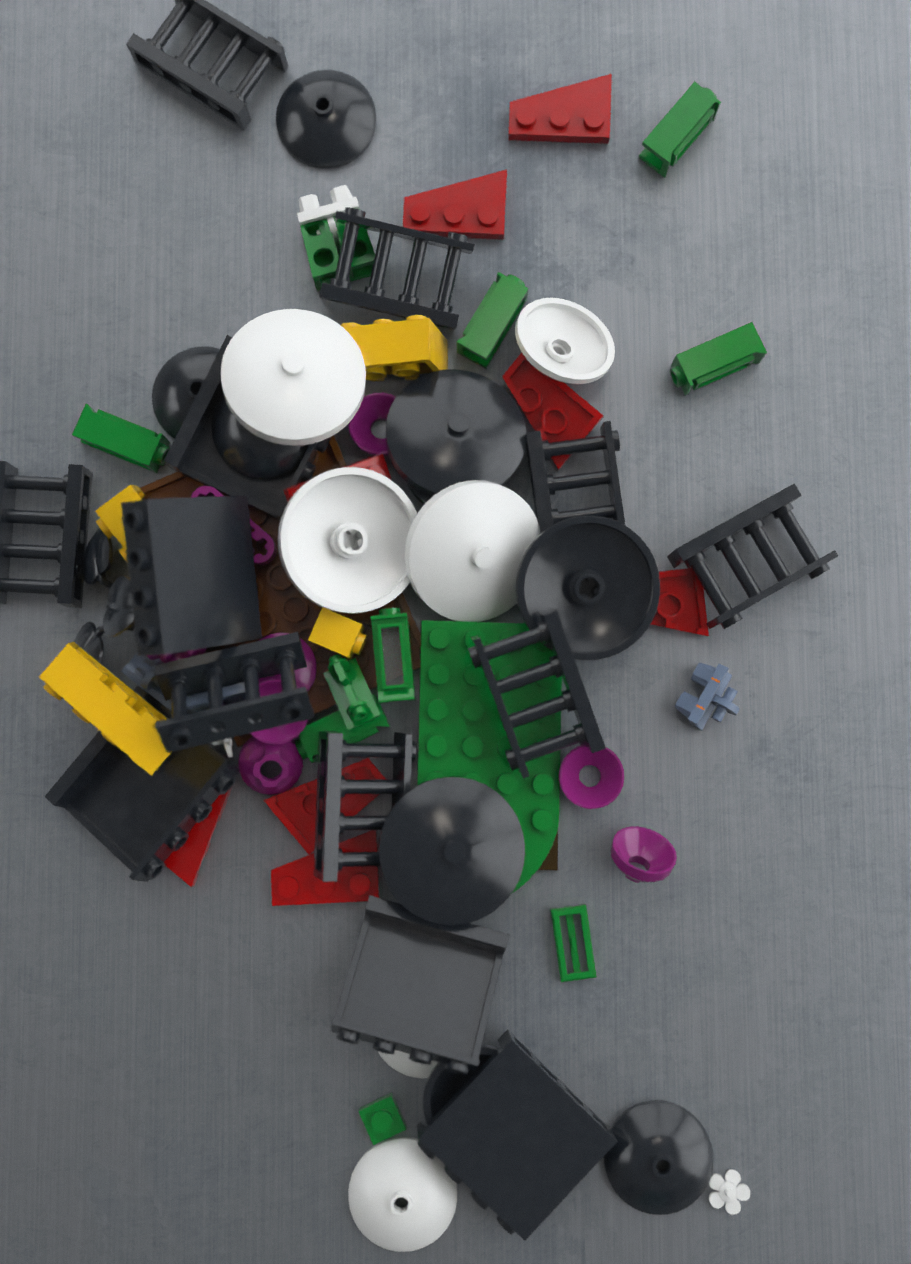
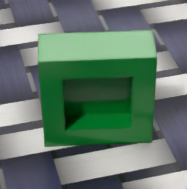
[358,1092,407,1145]

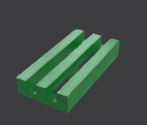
[550,904,597,982]

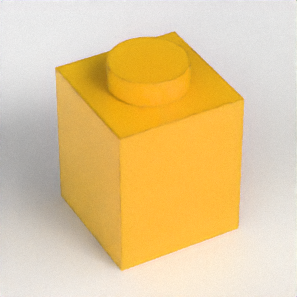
[308,607,367,660]

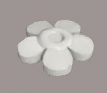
[212,738,233,758]
[708,1169,750,1215]

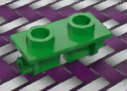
[323,654,381,732]

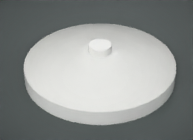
[221,309,366,446]
[278,467,417,613]
[405,480,540,622]

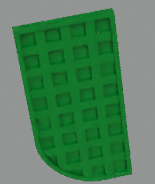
[417,620,562,894]

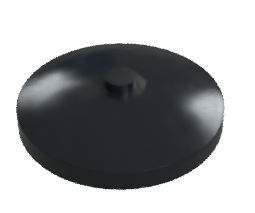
[385,369,526,498]
[516,516,660,660]
[379,777,525,925]

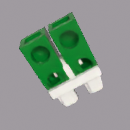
[297,185,375,291]

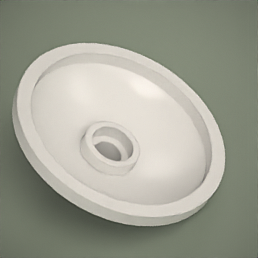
[515,298,615,384]
[348,1137,457,1252]

